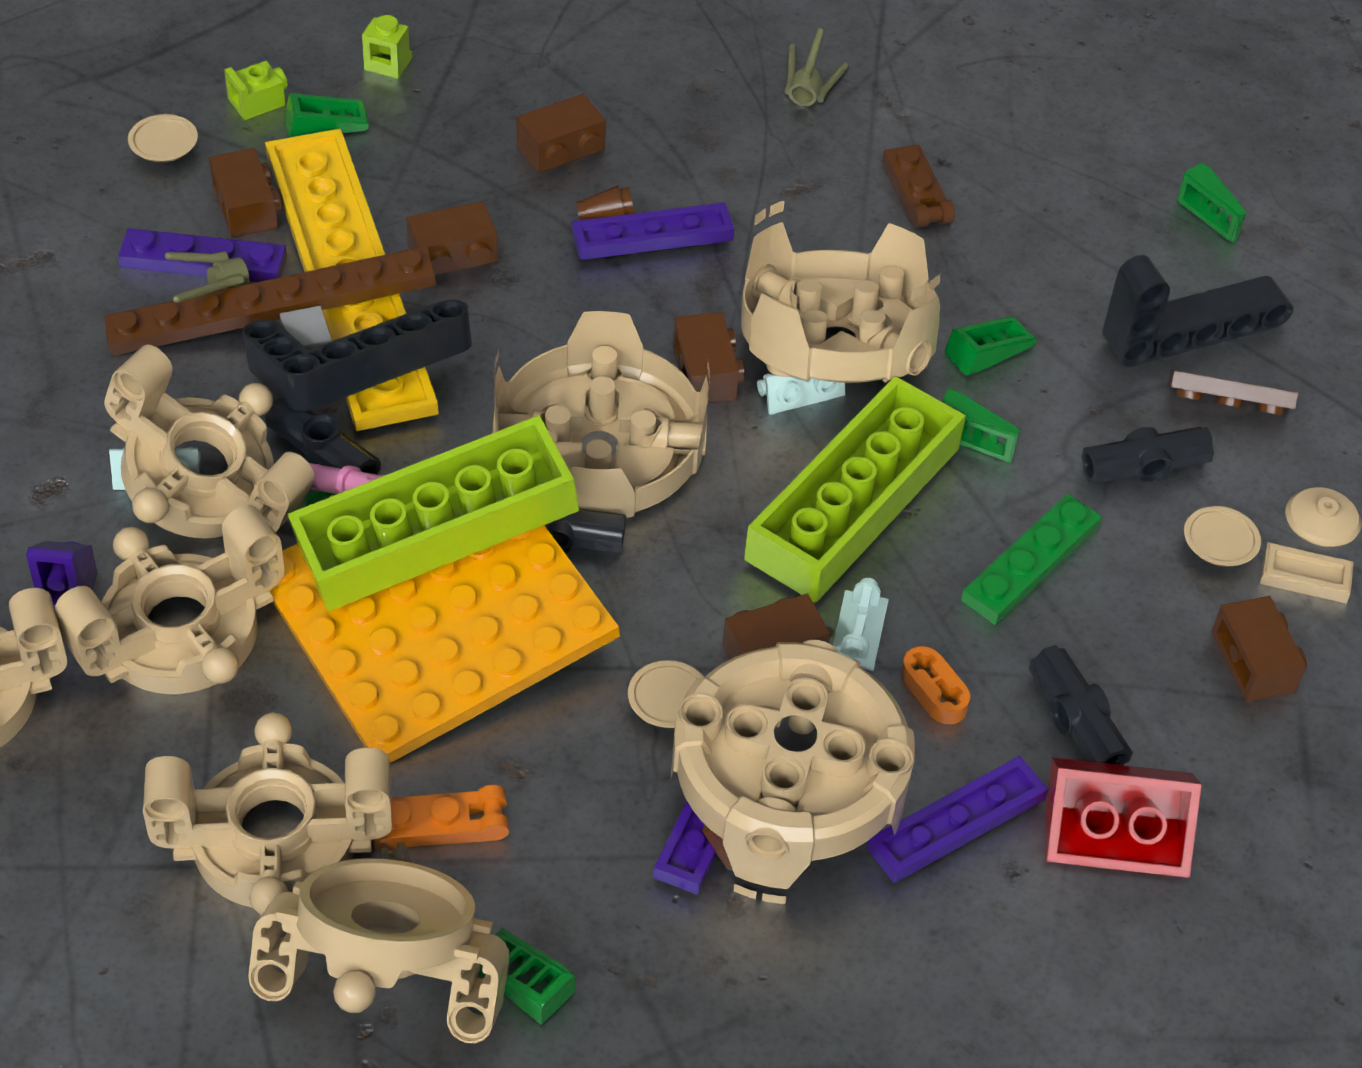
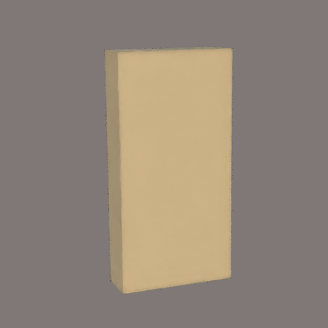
[1260,542,1354,604]

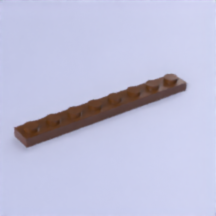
[104,246,436,356]

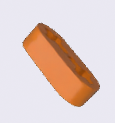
[901,646,970,725]

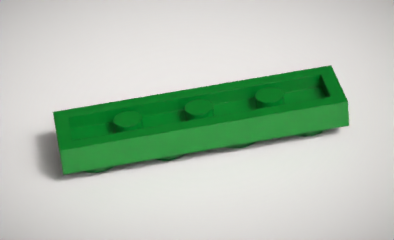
[961,494,1102,625]

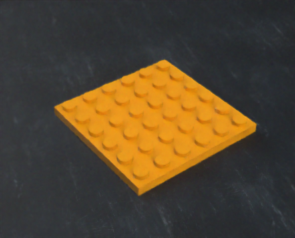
[269,525,620,763]

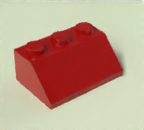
[1045,757,1202,878]

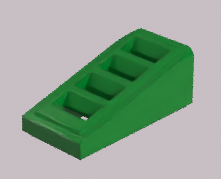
[285,93,369,138]
[1177,162,1246,243]
[945,316,1037,376]
[941,388,1021,463]
[479,928,576,1025]

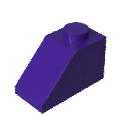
[26,541,98,609]

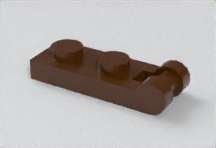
[882,144,955,228]

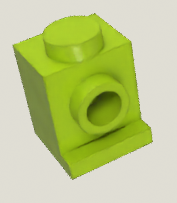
[362,15,413,79]
[224,61,288,120]

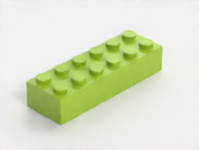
[744,376,966,603]
[288,415,579,612]

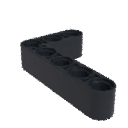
[1102,255,1294,367]
[242,299,472,411]

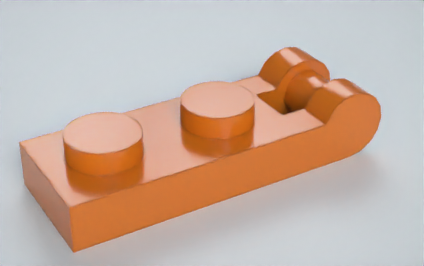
[374,785,509,850]

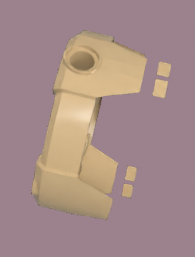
[741,201,941,383]
[493,311,710,518]
[670,640,915,904]

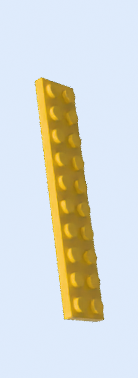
[265,129,438,431]

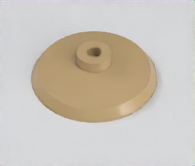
[128,114,198,163]
[1285,487,1362,547]
[1184,506,1261,567]
[628,660,704,728]

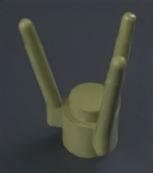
[784,28,849,106]
[165,251,249,303]

